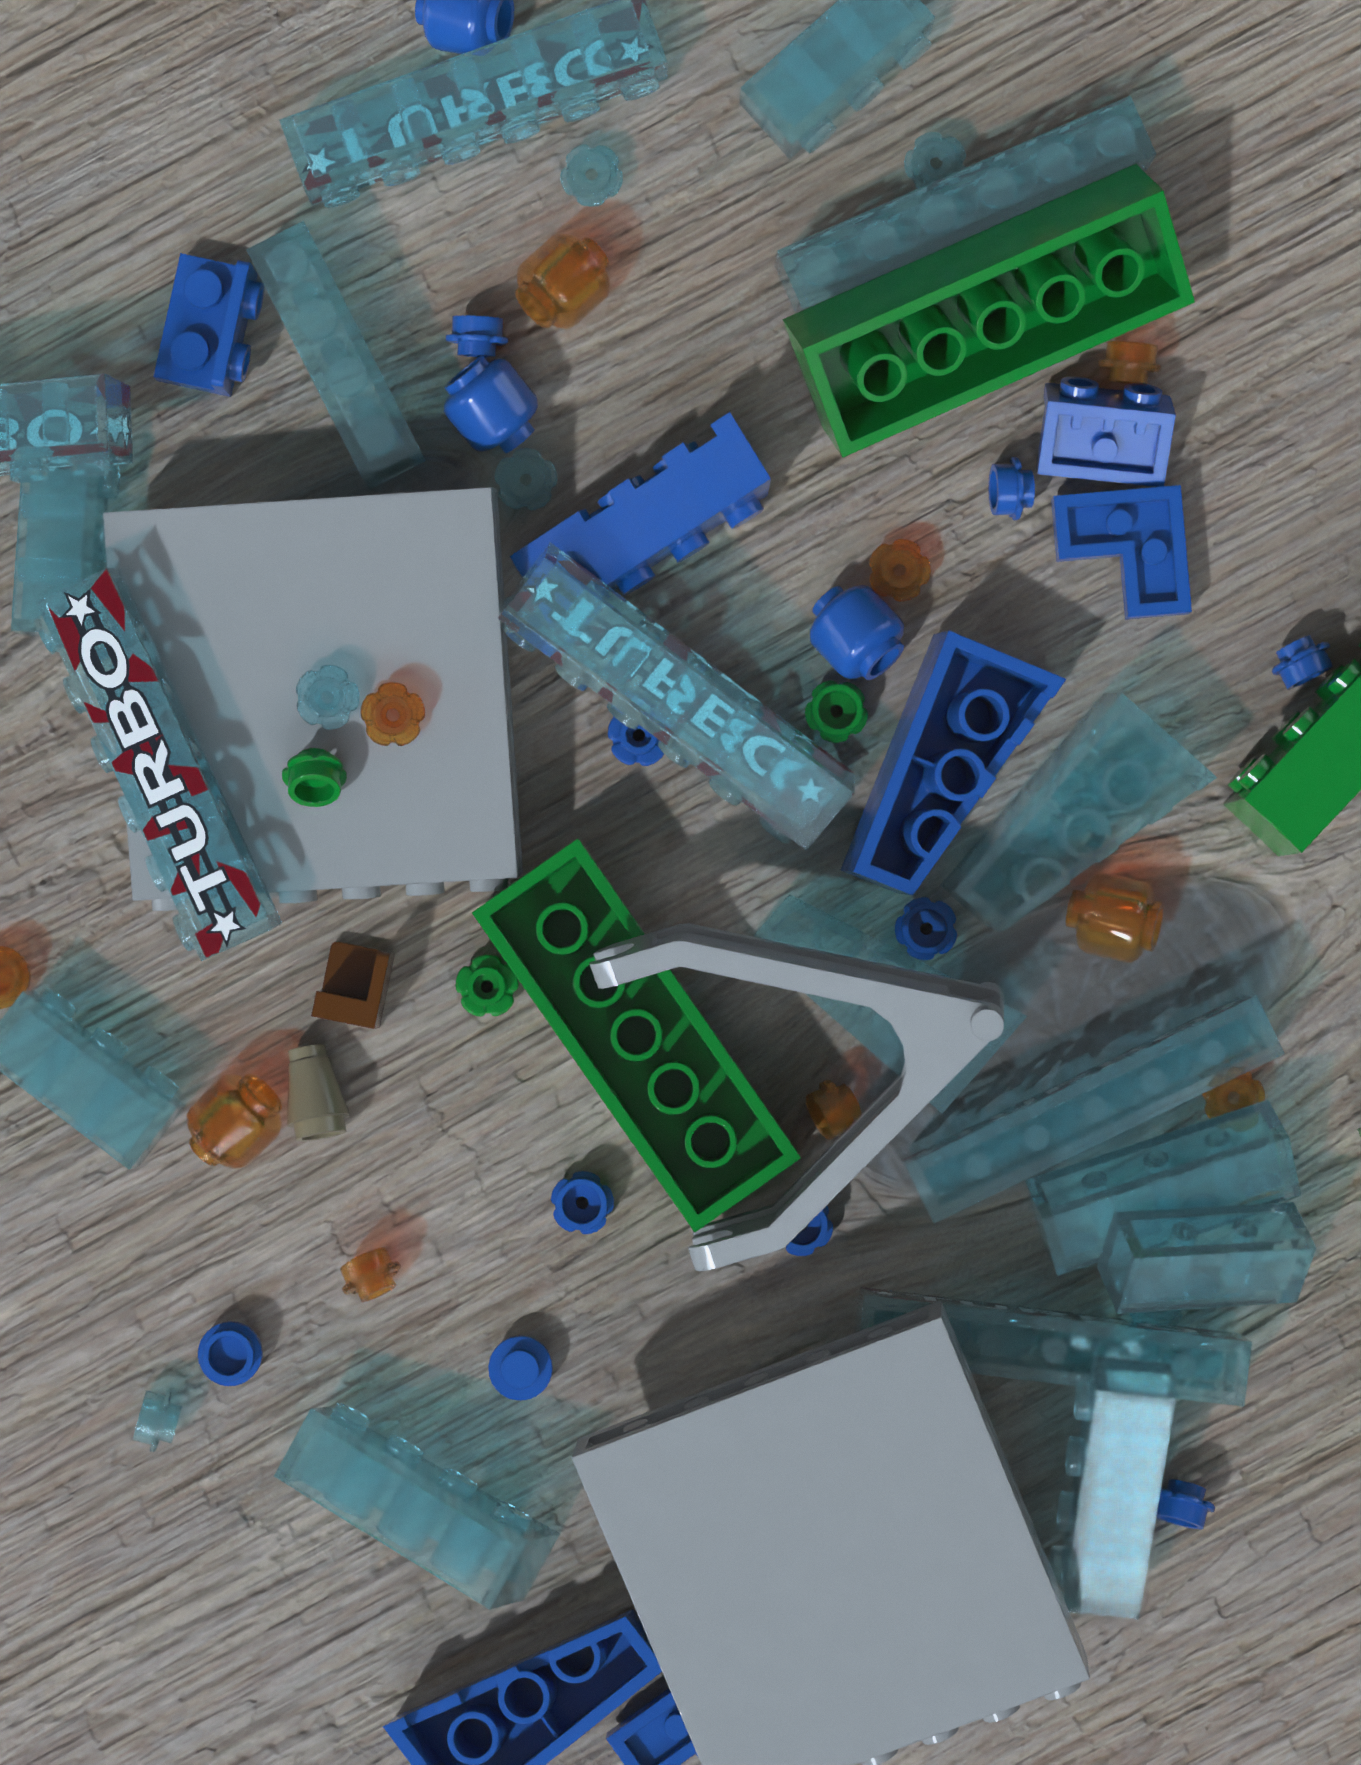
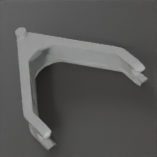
[589,923,1004,1271]

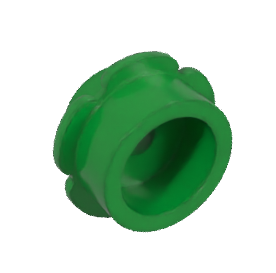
[805,680,868,743]
[282,748,347,807]
[455,954,519,1017]

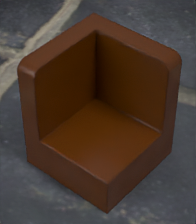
[311,942,395,1029]

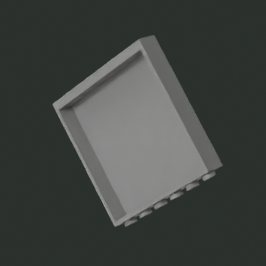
[103,487,523,911]
[571,1300,1090,1765]

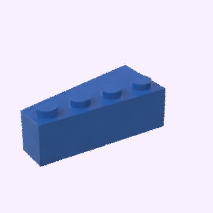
[510,412,771,628]
[840,630,1066,896]
[383,1609,662,1765]

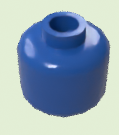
[415,0,514,58]
[444,355,538,453]
[810,585,904,680]

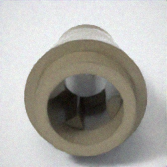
[287,1044,350,1142]

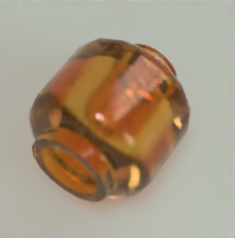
[515,233,610,329]
[1066,873,1164,963]
[186,1074,282,1169]

